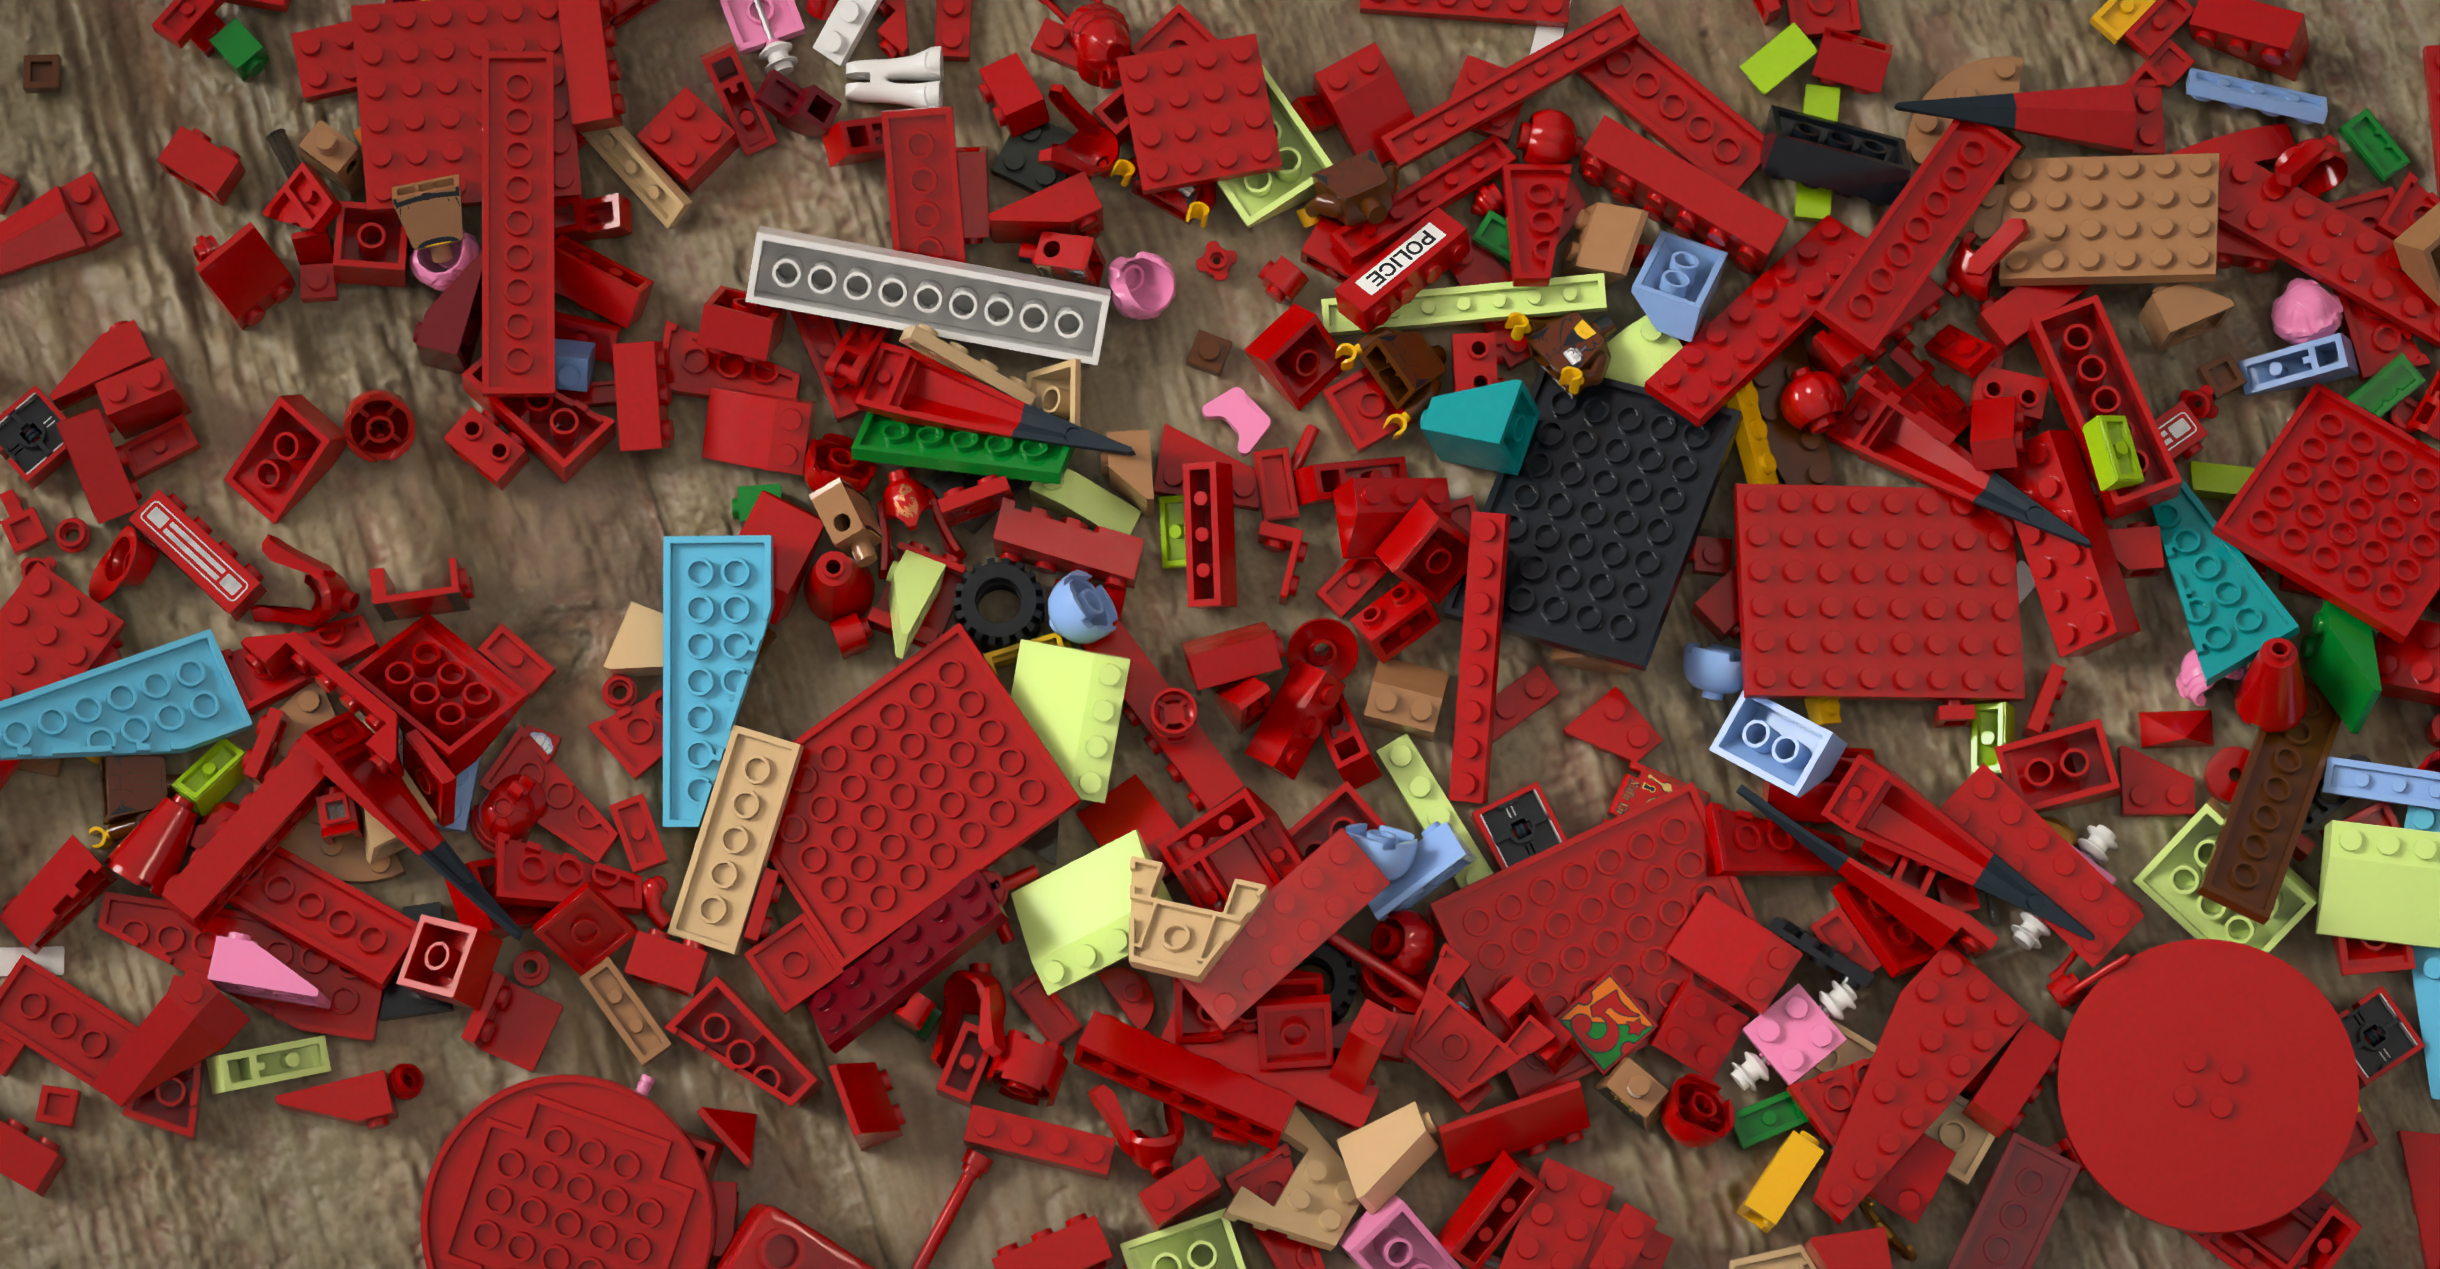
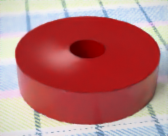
[2204,746,2250,805]

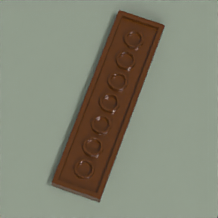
[2197,667,2342,925]

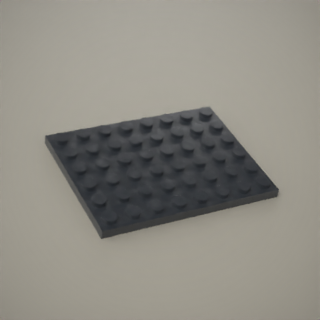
[1442,366,1743,672]

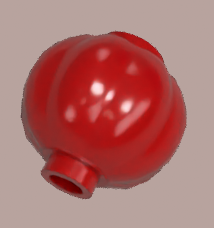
[1516,108,1583,164]
[1780,366,1847,435]
[1370,909,1436,976]

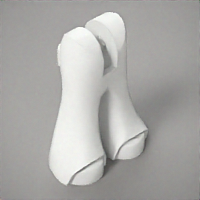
[845,46,944,108]

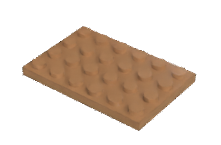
[1999,153,2220,286]

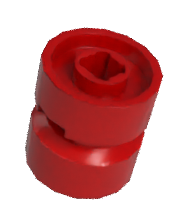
[1150,687,1198,745]

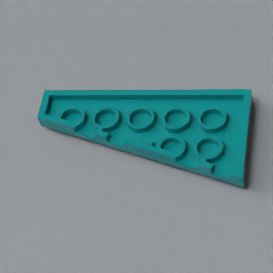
[2150,474,2299,687]

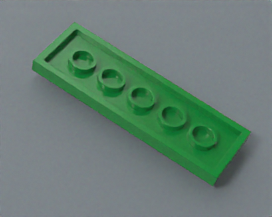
[851,412,1075,484]

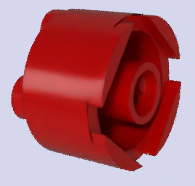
[984,1029,1068,1107]

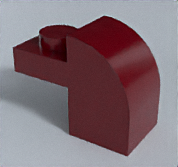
[753,69,842,137]

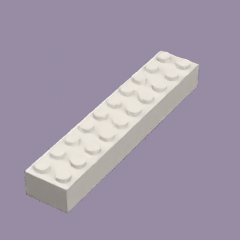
[745,226,1111,366]

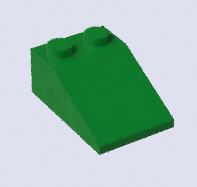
[2300,600,2382,734]

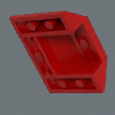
[1157,787,1305,912]
[2183,1187,2363,1269]

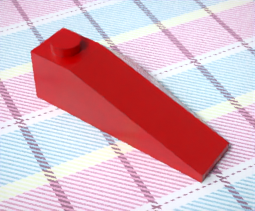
[93,967,250,1108]
[1173,969,1323,1044]

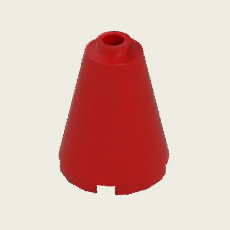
[803,551,875,622]
[2234,638,2308,733]
[104,793,198,898]

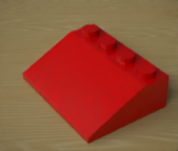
[348,613,529,777]

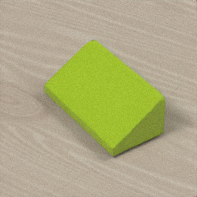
[1739,22,1818,95]
[2083,415,2145,491]
[2188,461,2255,501]
[1159,495,1186,568]
[1971,702,2015,777]
[171,738,246,816]

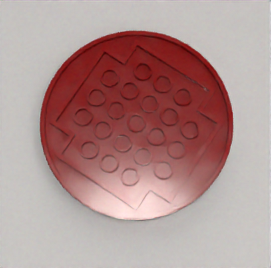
[2057,939,2359,1234]
[420,1074,716,1269]

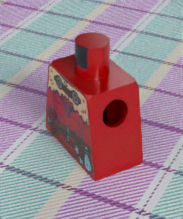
[1018,231,1106,287]

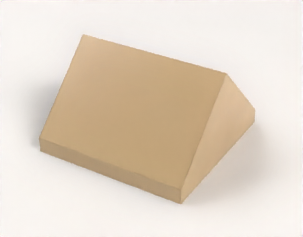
[1026,358,1082,427]

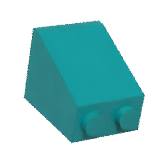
[1420,379,1541,476]

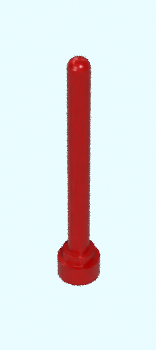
[1326,931,1482,1022]
[911,1148,994,1269]

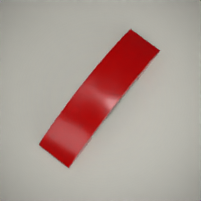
[2170,124,2295,171]

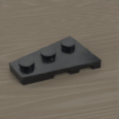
[379,902,454,1022]
[1768,916,1877,990]

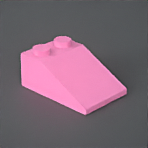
[207,932,331,1009]
[1338,1194,1462,1269]

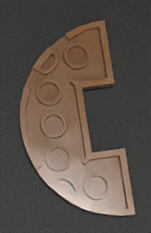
[1905,56,2024,250]
[253,681,407,884]

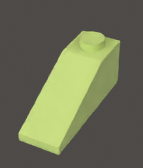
[1029,468,1142,535]
[886,550,946,659]
[206,1035,331,1094]

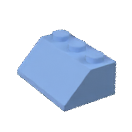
[1631,230,1728,342]
[1709,691,1848,798]
[1368,821,1476,922]

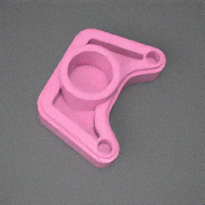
[1202,387,1270,457]

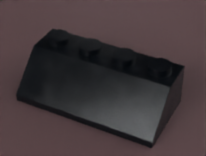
[1760,105,1911,206]

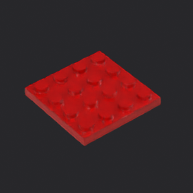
[1117,33,1282,195]

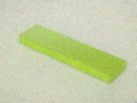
[1793,84,1841,222]

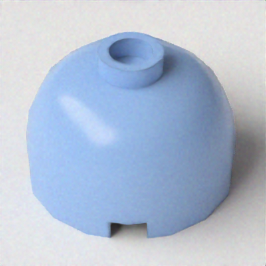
[1048,570,1118,644]
[1683,642,1743,700]
[1345,823,1418,881]

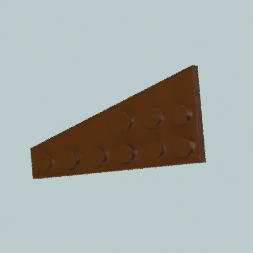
[1752,333,1837,486]

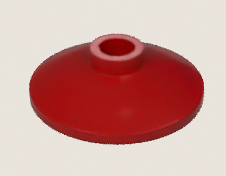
[1286,618,1358,681]

